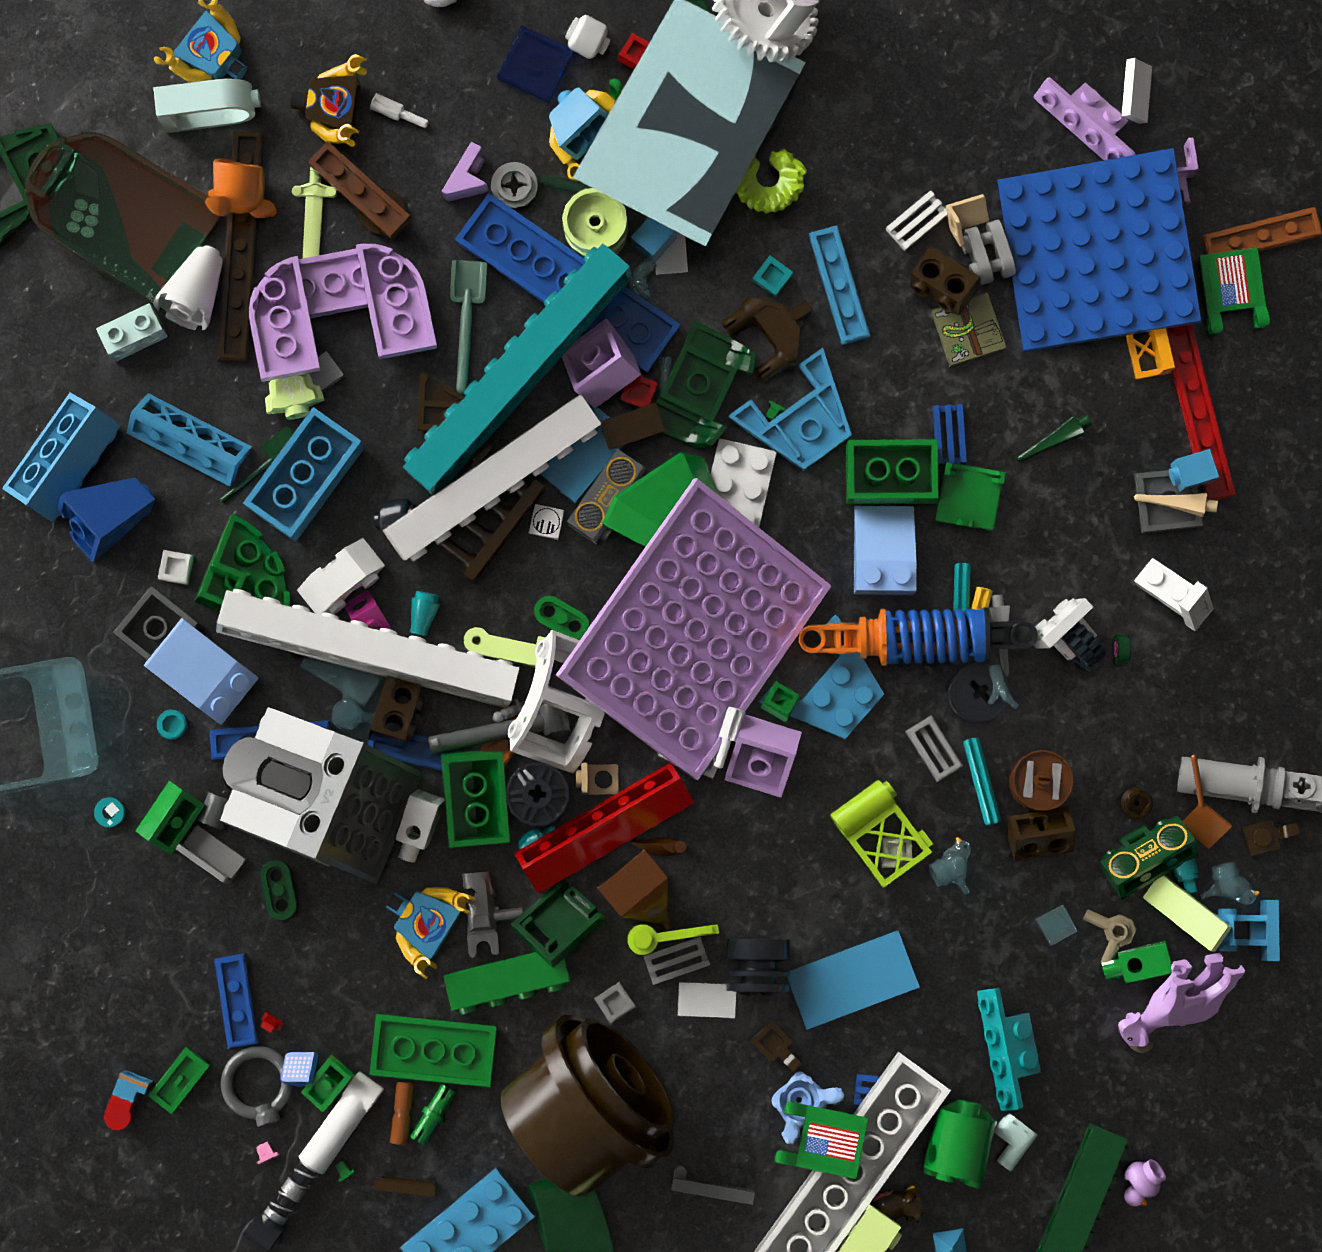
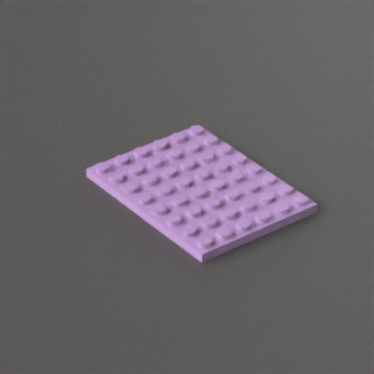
[556,479,831,780]

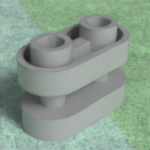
[962,220,1016,285]

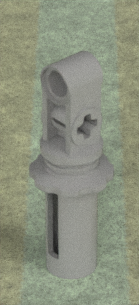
[1177,756,1322,813]

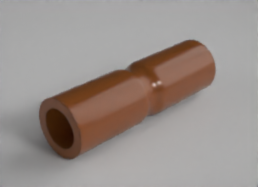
[390,1081,415,1145]

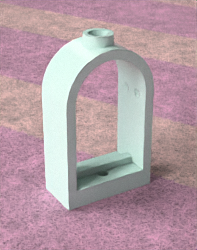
[153,79,261,133]

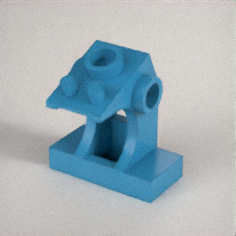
[1217,900,1280,961]

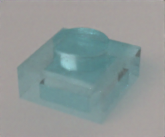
[1036,905,1078,946]

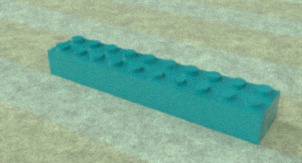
[403,243,632,495]

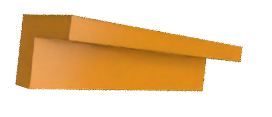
[1126,328,1175,380]

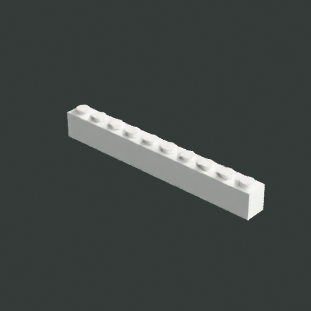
[216,589,519,708]

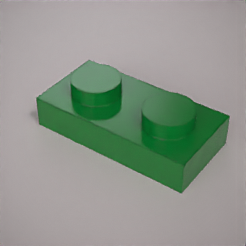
[148,1047,211,1115]

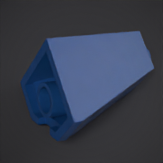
[57,478,155,563]

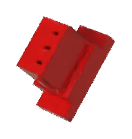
[260,1012,284,1033]

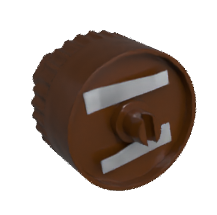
[1008,750,1073,812]

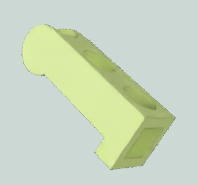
[464,627,546,668]

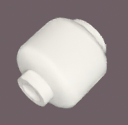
[565,15,610,59]

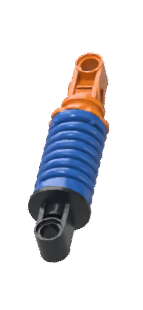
[799,607,1038,666]

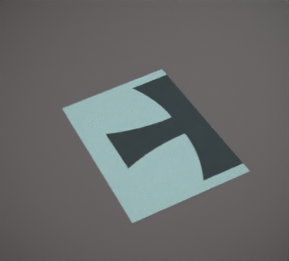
[573,0,806,246]

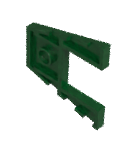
[0,123,76,244]

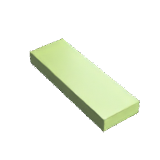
[1143,875,1232,952]

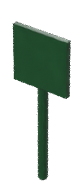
[220,426,294,503]

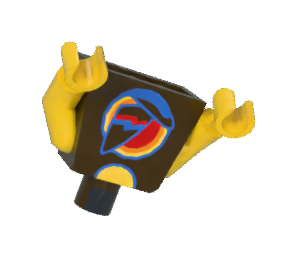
[291,54,367,147]

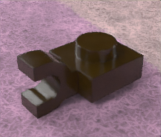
[1241,819,1300,856]
[751,1020,802,1072]

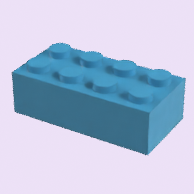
[243,407,365,542]
[400,1166,536,1252]

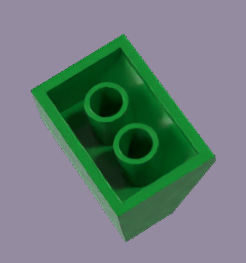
[441,751,510,848]

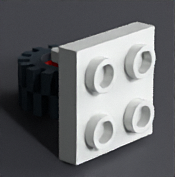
[1033,598,1106,671]

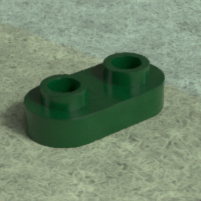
[260,860,298,920]

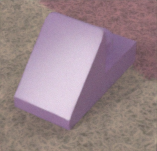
[442,142,489,202]

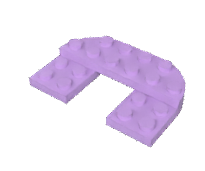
[249,244,437,382]

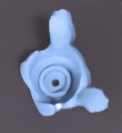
[772,1071,844,1144]

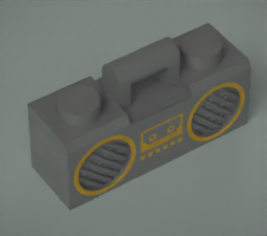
[567,449,647,545]

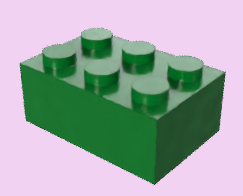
[845,439,938,505]

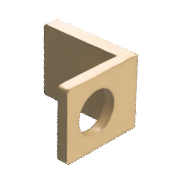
[946,194,989,246]
[576,763,619,795]

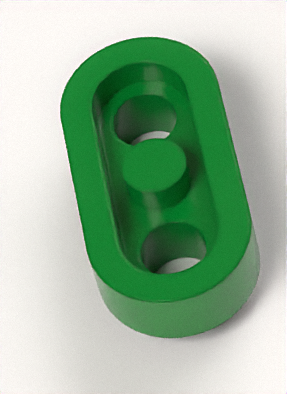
[534,596,590,640]

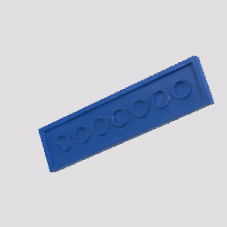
[455,193,681,374]

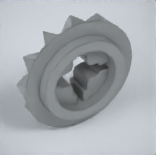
[491,162,538,210]

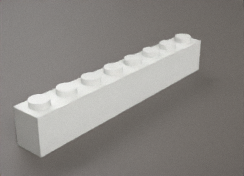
[383,395,601,562]

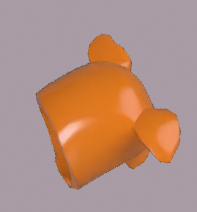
[205,158,277,218]

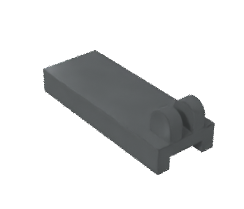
[671,1165,755,1205]

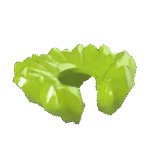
[735,149,807,214]

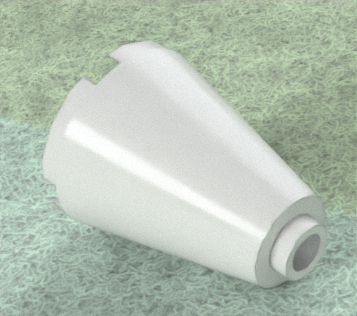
[153,245,223,330]

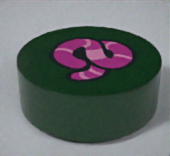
[1112,634,1131,664]

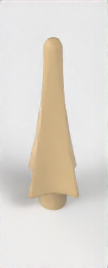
[1134,493,1218,517]

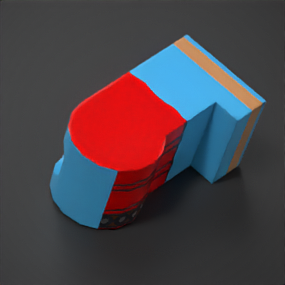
[104,1070,153,1131]

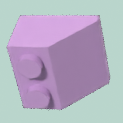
[562,319,641,408]
[724,714,802,798]

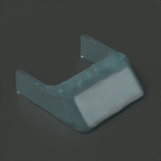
[0,657,99,794]

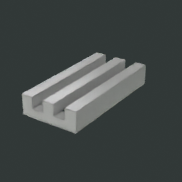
[905,716,963,782]
[643,937,710,985]

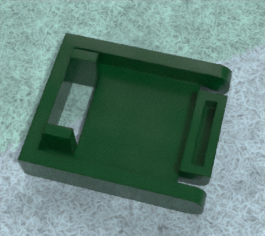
[511,879,606,968]

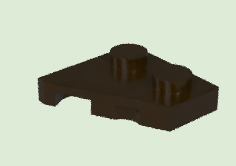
[417,373,465,431]

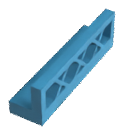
[126,393,252,486]

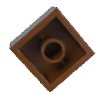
[598,850,673,932]

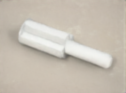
[370,93,429,128]
[714,707,745,769]

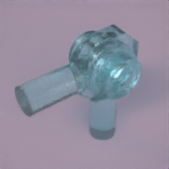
[331,678,375,730]

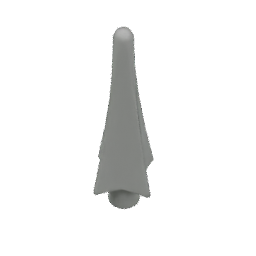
[988,594,1010,677]

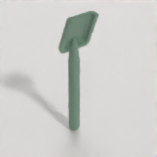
[450,260,487,395]

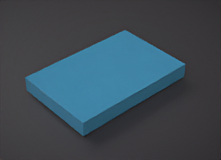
[539,400,625,504]

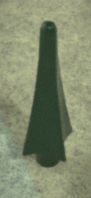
[1017,414,1092,462]

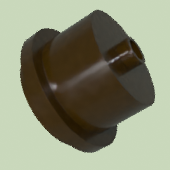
[501,1015,675,1197]

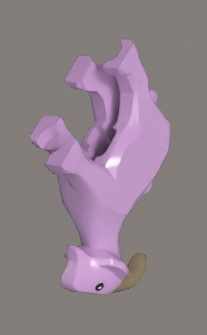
[1118,953,1245,1053]

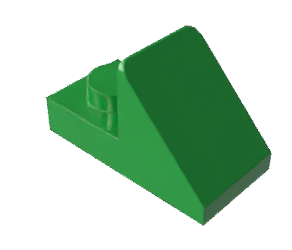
[301,1055,355,1112]

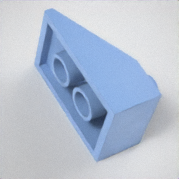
[854,506,916,595]
[144,618,259,725]

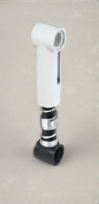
[243,1071,384,1252]

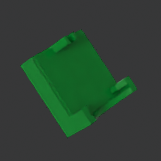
[935,462,1006,530]

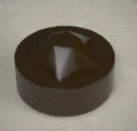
[1121,787,1153,819]

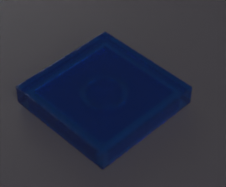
[497,25,574,103]

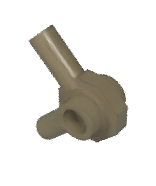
[1083,909,1137,963]

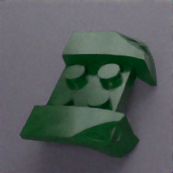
[656,321,755,449]

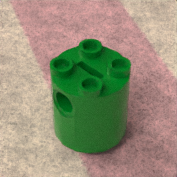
[923,1099,997,1188]

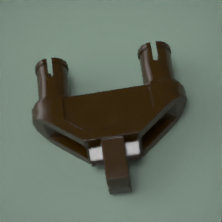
[720,297,813,384]

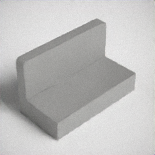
[176,825,247,884]

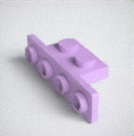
[1034,77,1135,161]

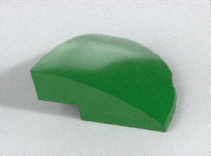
[194,514,290,611]

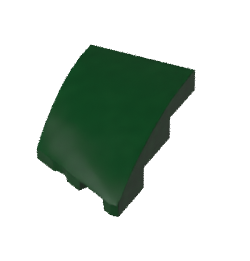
[528,1178,614,1252]

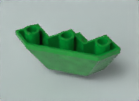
[602,452,717,547]

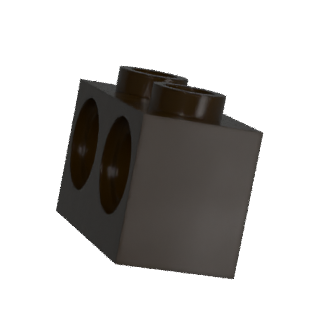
[910,247,980,316]
[368,675,425,749]
[1008,807,1076,861]

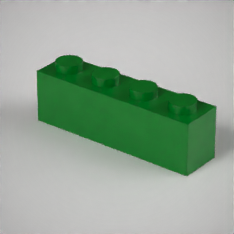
[443,952,571,1015]

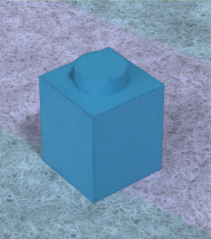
[631,217,677,264]
[1169,449,1219,492]

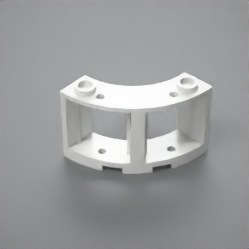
[508,630,605,773]

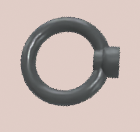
[221,1046,293,1127]

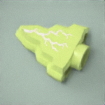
[265,373,325,420]

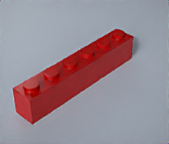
[514,762,694,894]

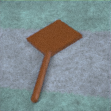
[1182,754,1232,849]

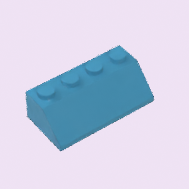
[2,392,121,523]

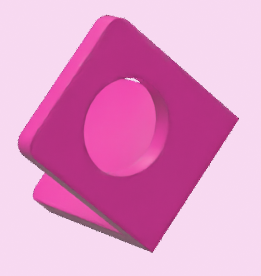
[344,590,392,630]

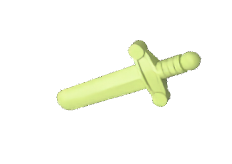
[292,167,338,258]

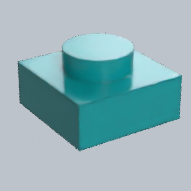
[752,255,793,298]

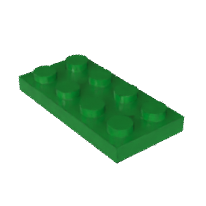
[369,1014,497,1087]

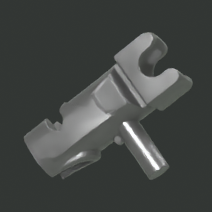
[462,871,523,957]

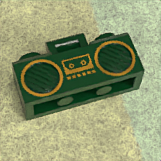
[1099,816,1199,900]

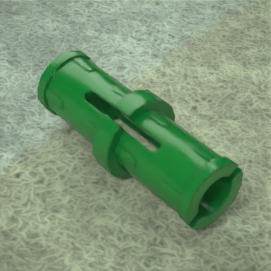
[409,1083,458,1146]

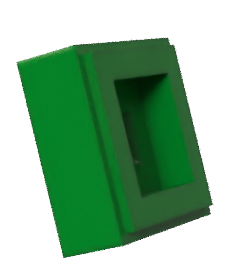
[760,681,801,723]

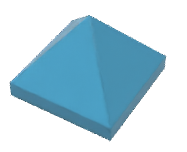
[933,1229,967,1252]

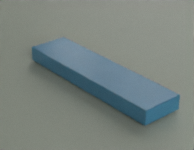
[808,225,870,345]

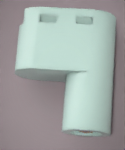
[994,1113,1038,1172]

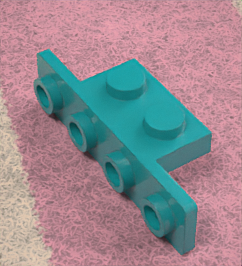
[977,988,1041,1111]

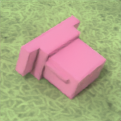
[256,1141,280,1165]

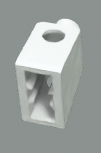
[396,789,445,863]

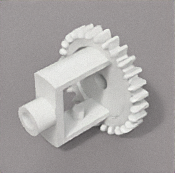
[712,0,819,63]

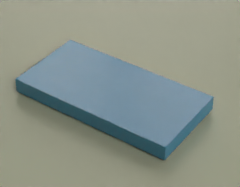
[786,930,920,1030]

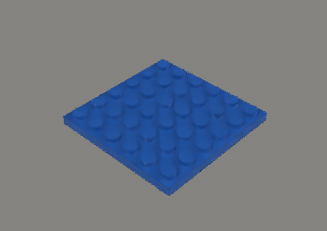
[997,148,1201,352]

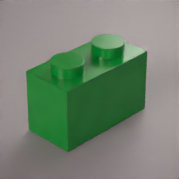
[136,781,205,855]

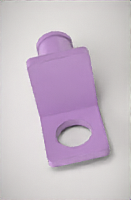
[1177,137,1198,206]

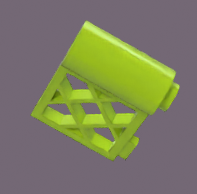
[830,780,933,888]
[628,924,719,955]

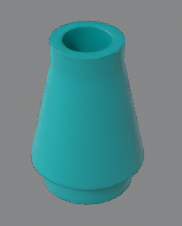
[410,591,440,636]

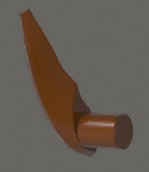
[632,837,689,855]

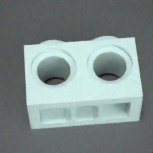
[96,303,168,362]

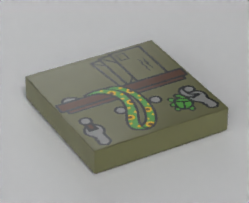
[931,293,1007,367]

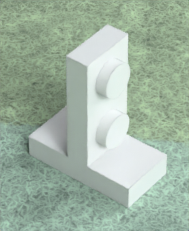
[1134,558,1214,631]

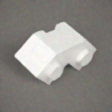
[297,538,385,615]

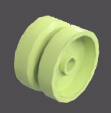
[562,188,629,258]

